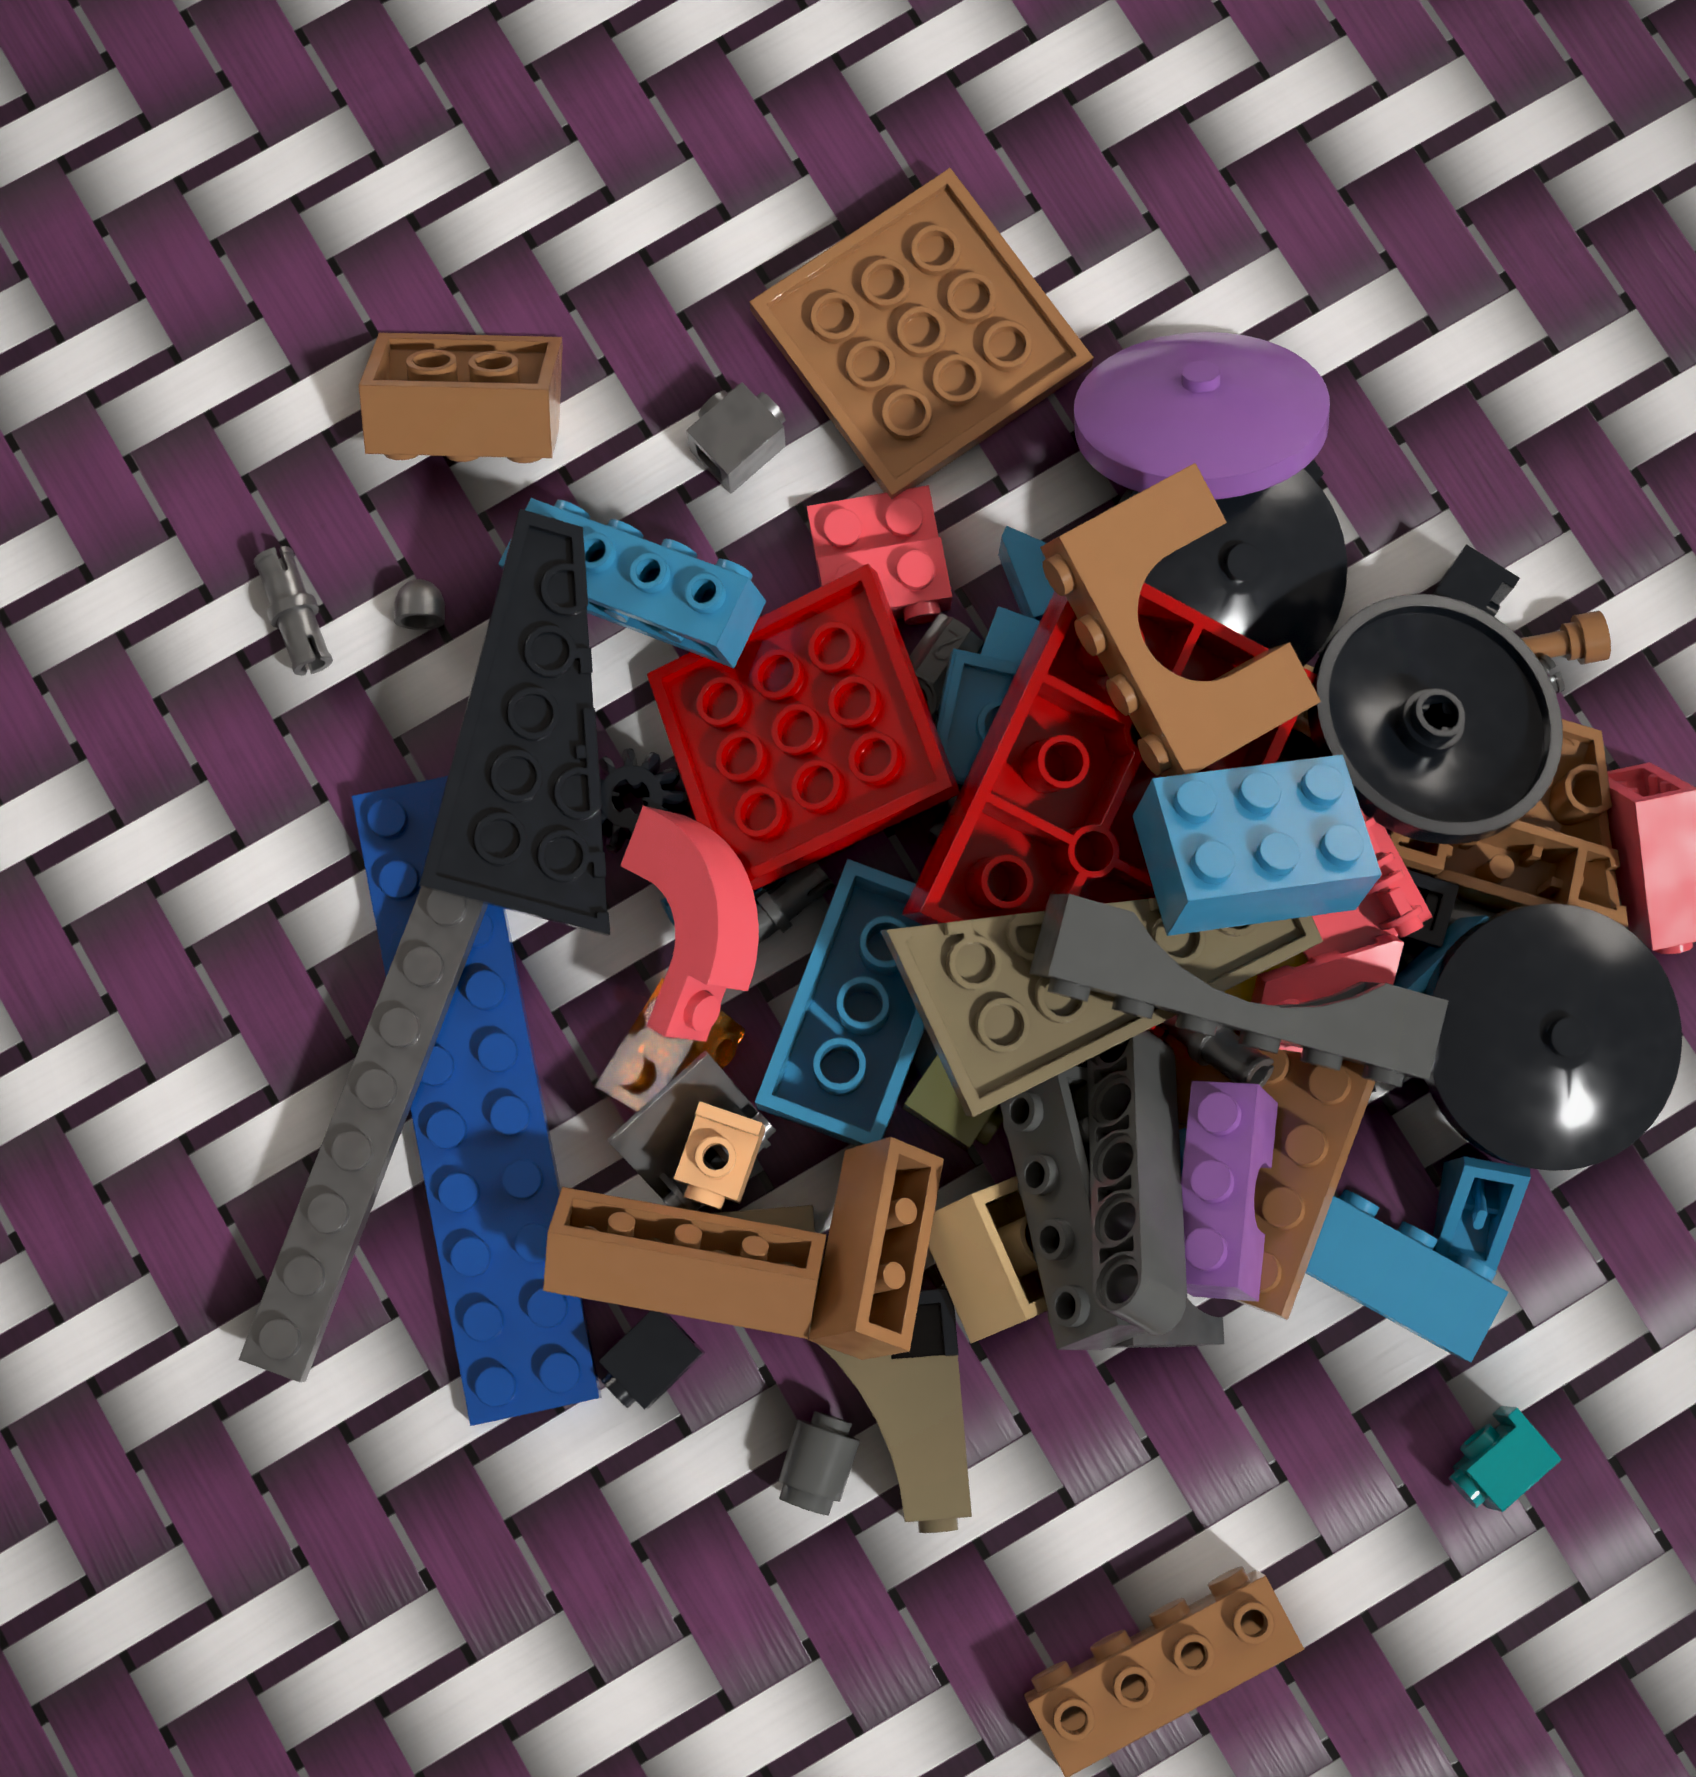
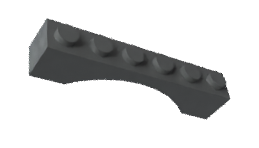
[1029,894,1449,1088]

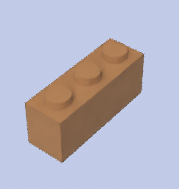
[808,1137,944,1360]

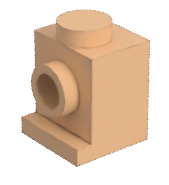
[674,1101,766,1210]

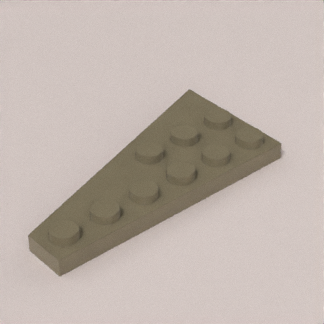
[881,898,1323,1117]

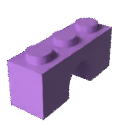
[1181,1081,1278,1302]

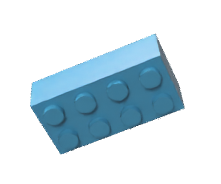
[755,859,925,1146]

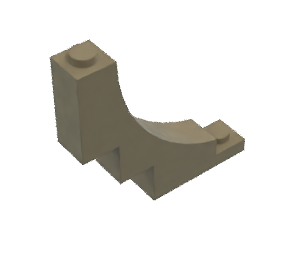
[654,1205,972,1533]

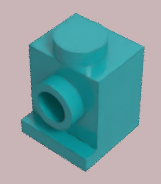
[1449,1406,1562,1512]

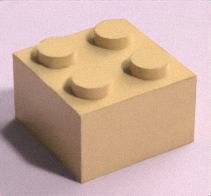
[928,1176,1048,1343]

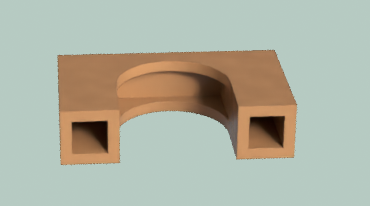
[1040,463,1321,777]

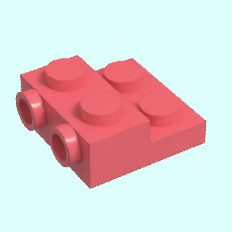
[807,485,952,625]

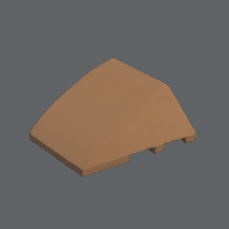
[1390,719,1628,927]

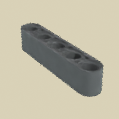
[1087,1030,1187,1336]

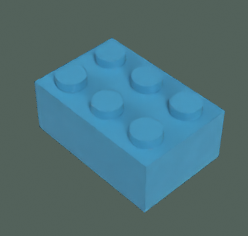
[1133,755,1382,936]

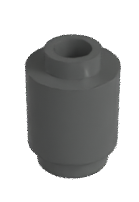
[778,1411,860,1516]

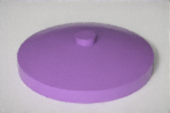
[1074,332,1330,499]

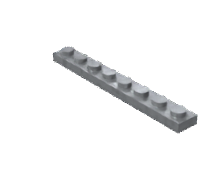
[238,887,488,1382]

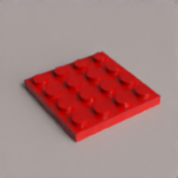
[647,564,961,891]

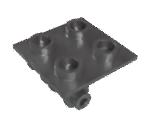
[607,1050,776,1211]

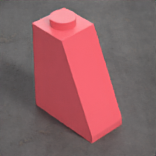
[1607,762,1696,954]

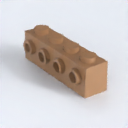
[543,1187,827,1339]
[1023,1566,1305,1777]

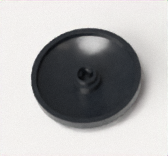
[1117,469,1347,666]
[1307,594,1563,844]
[1424,904,1682,1171]

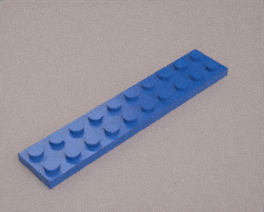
[352,776,602,1426]

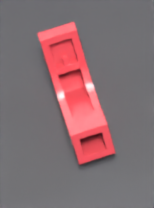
[620,806,759,1042]

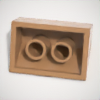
[359,333,563,463]

